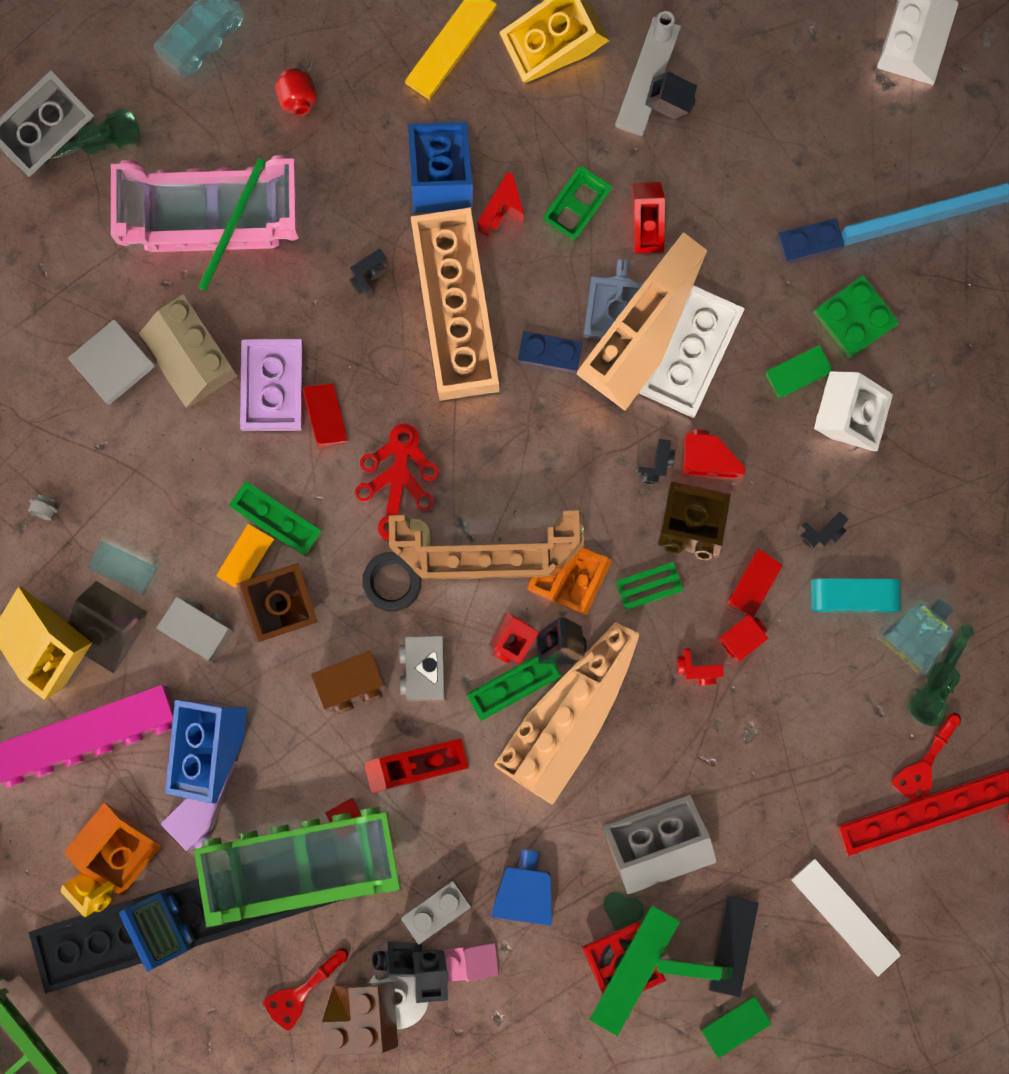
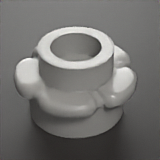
[28,495,58,520]

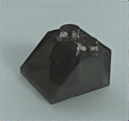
[68,581,148,673]

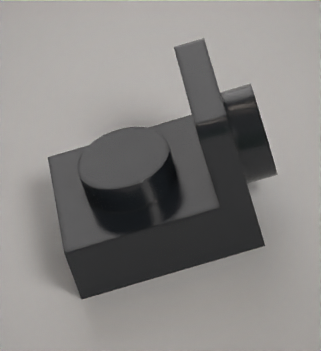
[349,248,388,299]
[372,942,422,979]
[413,950,448,1003]

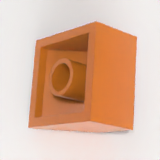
[64,802,162,896]

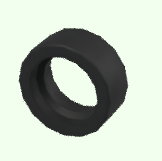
[362,552,421,612]

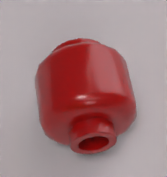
[275,68,317,116]

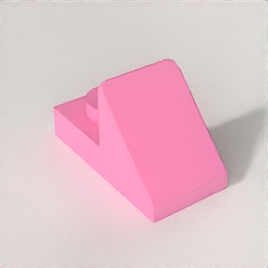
[439,943,499,982]

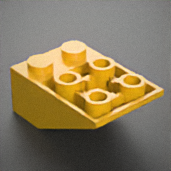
[0,586,92,700]

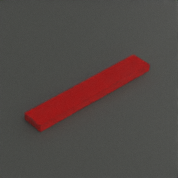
[837,768,1009,856]

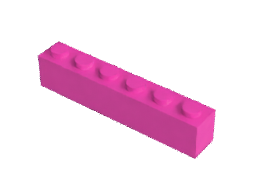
[0,685,174,789]

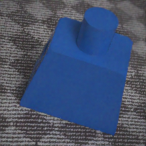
[491,849,552,926]

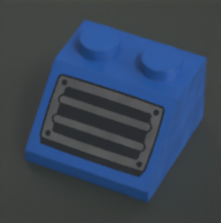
[119,891,194,972]

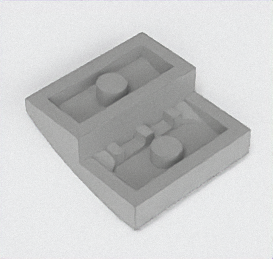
[68,320,155,406]

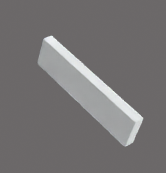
[790,859,901,976]

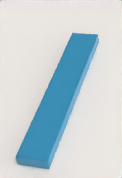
[841,182,1009,246]

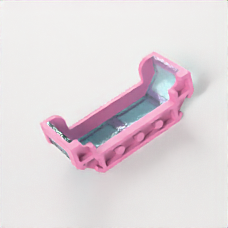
[111,155,299,252]

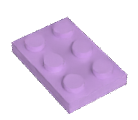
[240,339,303,431]

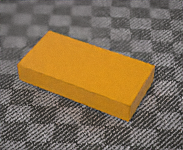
[216,524,275,588]

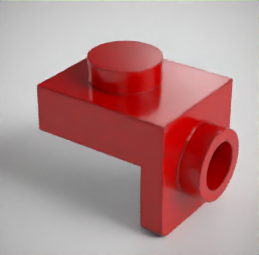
[676,648,724,686]

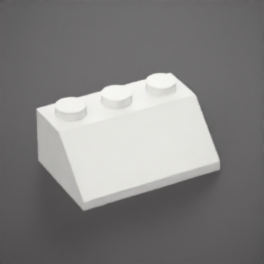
[877,0,958,85]

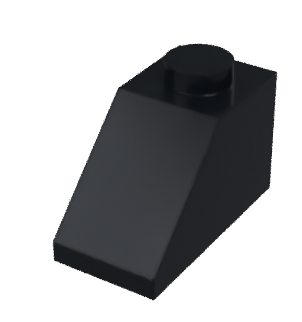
[536,617,587,664]

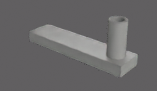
[615,11,681,136]

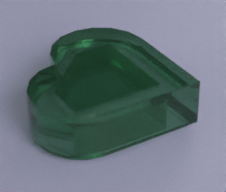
[603,892,644,931]

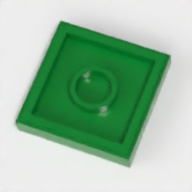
[657,959,733,981]

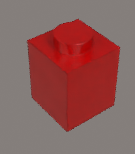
[717,614,769,663]

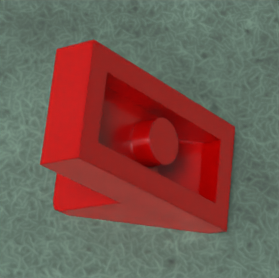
[477,172,524,236]

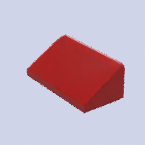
[302,383,348,449]
[726,549,783,618]

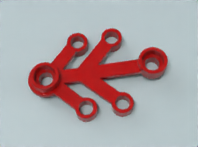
[355,423,439,541]

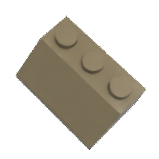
[138,294,238,409]

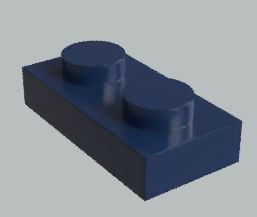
[777,218,844,264]
[518,331,582,373]

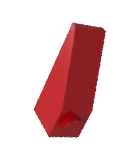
[364,738,469,794]

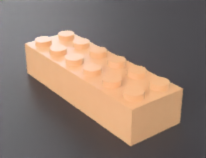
[411,207,499,401]

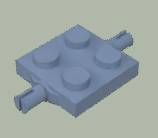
[583,259,644,340]

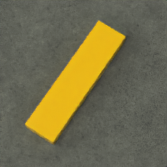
[405,0,497,100]

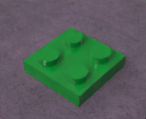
[813,275,900,360]

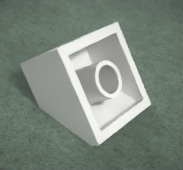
[814,371,893,451]

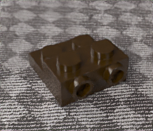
[658,481,731,560]

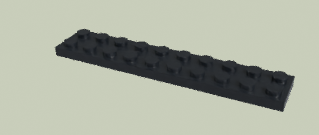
[28,837,347,994]

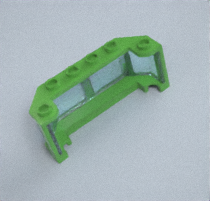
[194,807,402,927]

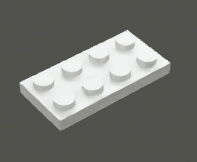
[639,285,745,418]

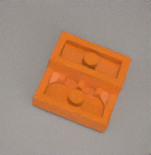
[527,548,612,616]

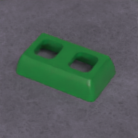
[543,166,612,240]

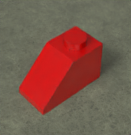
[631,181,665,254]
[681,430,746,479]

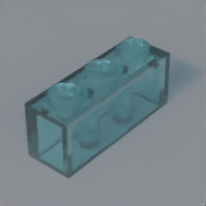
[153,0,244,79]

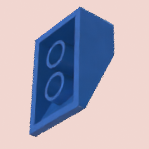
[408,121,473,213]
[165,700,247,803]

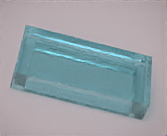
[87,540,157,595]

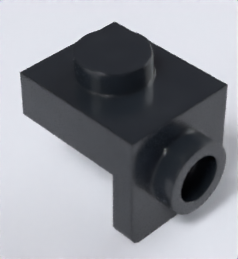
[634,439,675,485]
[797,512,849,550]

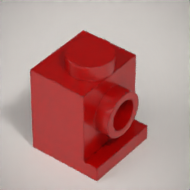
[490,611,539,664]

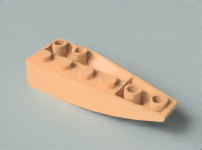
[576,232,707,410]
[493,622,639,805]

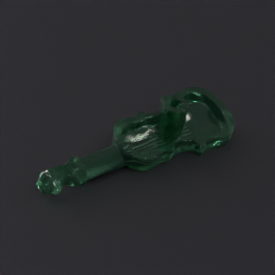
[44,109,140,164]
[907,624,974,726]

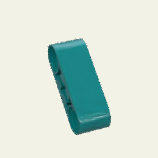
[811,579,901,613]

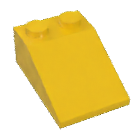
[499,0,610,83]

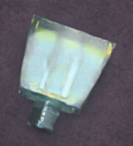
[877,599,953,676]

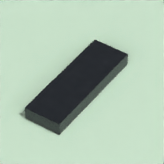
[708,896,759,997]

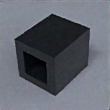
[645,71,697,119]

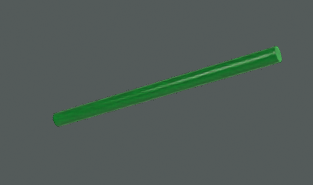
[198,158,266,291]

